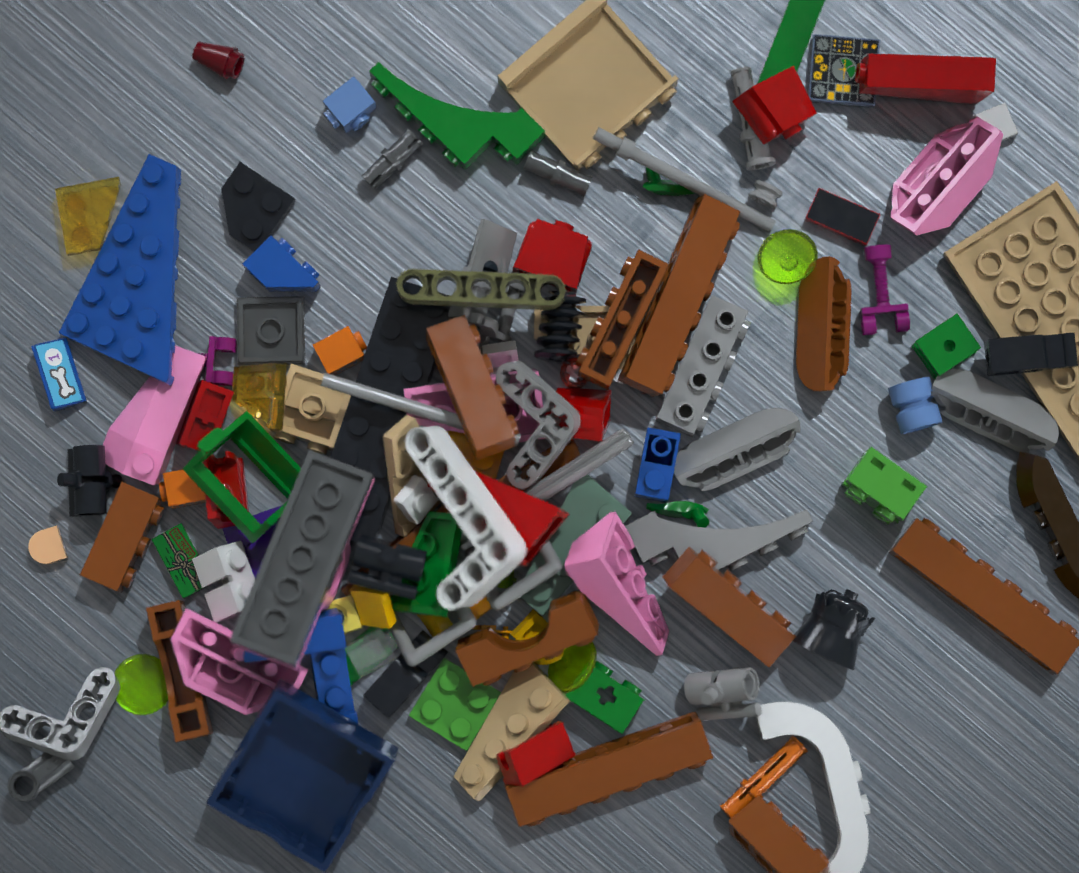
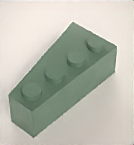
[520,474,632,618]

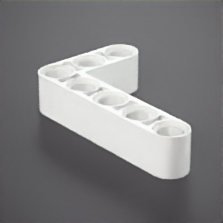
[405,426,527,610]

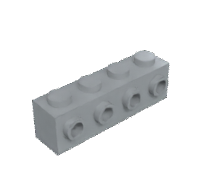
[656,295,751,437]

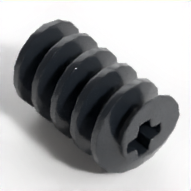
[534,291,587,364]

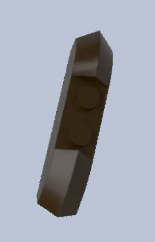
[1016,452,1079,599]

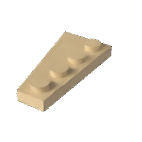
[453,662,570,802]

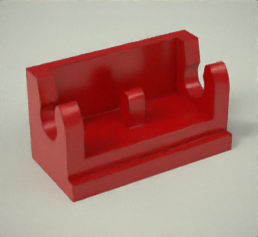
[176,380,234,452]
[203,451,249,529]
[496,721,576,786]

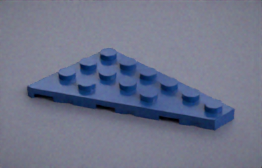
[59,154,181,386]

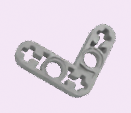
[496,361,581,489]
[0,667,120,761]

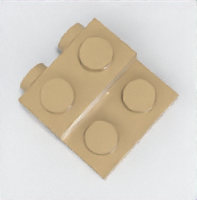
[269,364,351,455]

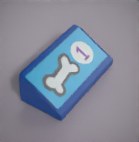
[31,338,87,412]

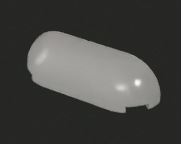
[931,369,1059,453]
[674,408,801,491]

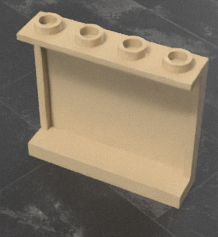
[498,0,678,171]

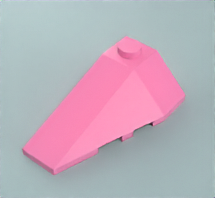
[103,345,207,486]

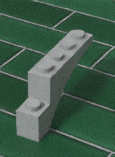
[625,509,813,572]

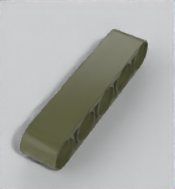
[396,269,565,310]

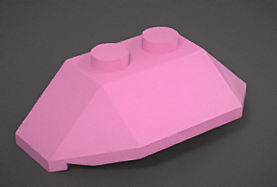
[890,117,1004,236]
[170,608,309,715]

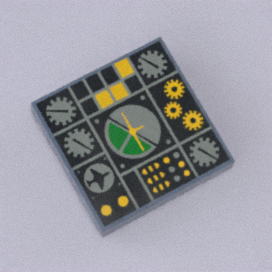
[808,34,880,107]

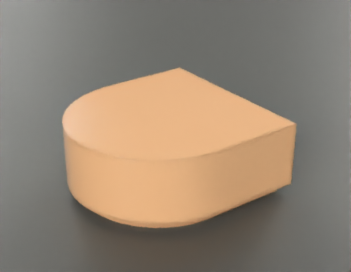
[28,525,68,564]

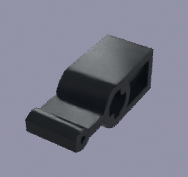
[984,333,1078,377]
[363,630,448,719]

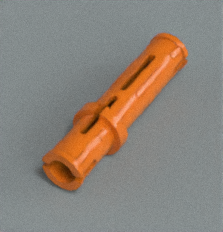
[720,736,808,819]

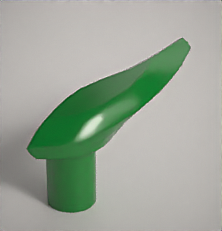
[642,167,696,196]
[646,501,710,528]

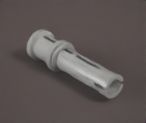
[730,67,776,171]

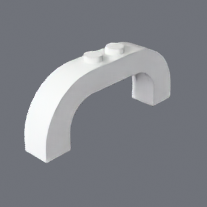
[755,702,870,873]

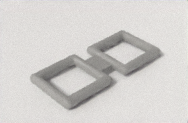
[390,540,562,666]

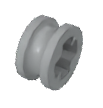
[749,180,782,209]

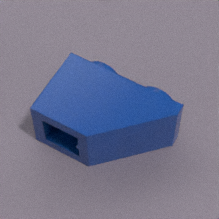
[242,236,321,292]
[634,427,681,503]

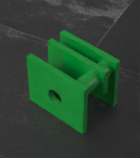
[911,313,981,380]

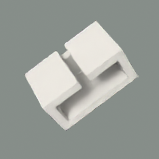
[192,541,255,623]

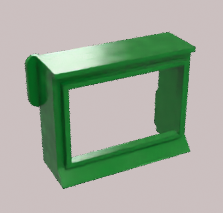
[183,411,301,543]

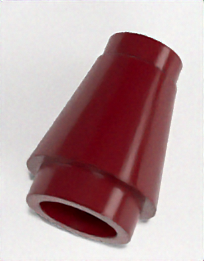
[192,41,245,79]

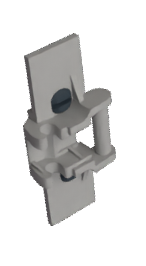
[448,219,524,355]

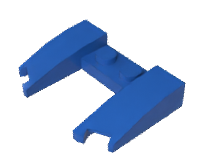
[243,608,359,724]

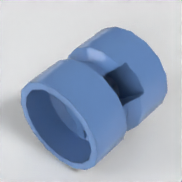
[888,377,943,434]

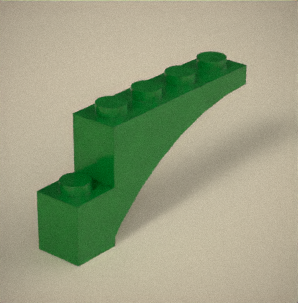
[369,62,545,170]

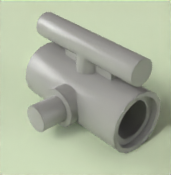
[684,667,762,721]

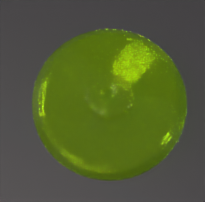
[757,229,818,284]
[548,642,597,693]
[114,654,168,715]

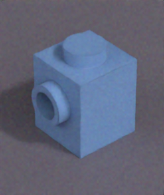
[323,76,377,133]

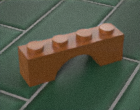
[455,590,599,686]
[146,600,214,742]

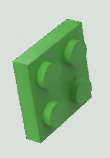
[409,658,501,751]

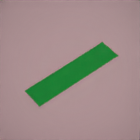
[757,0,825,84]

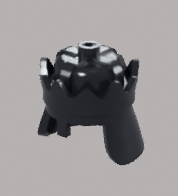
[793,589,876,670]

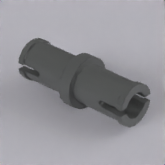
[361,128,423,190]
[523,150,593,197]

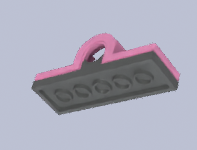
[229,450,375,670]

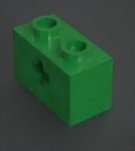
[566,661,645,734]

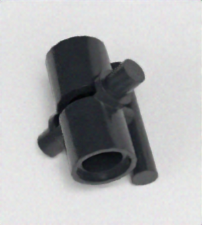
[57,445,122,517]
[348,534,427,600]

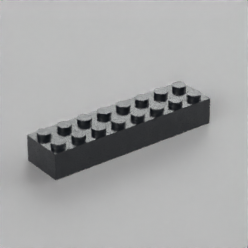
[330,277,450,552]

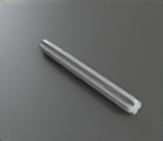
[460,429,634,550]

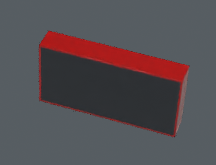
[805,188,880,246]

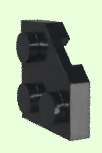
[221,162,296,252]

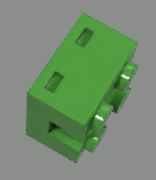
[841,447,927,525]

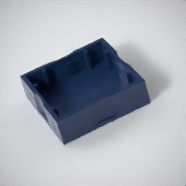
[206,679,398,873]

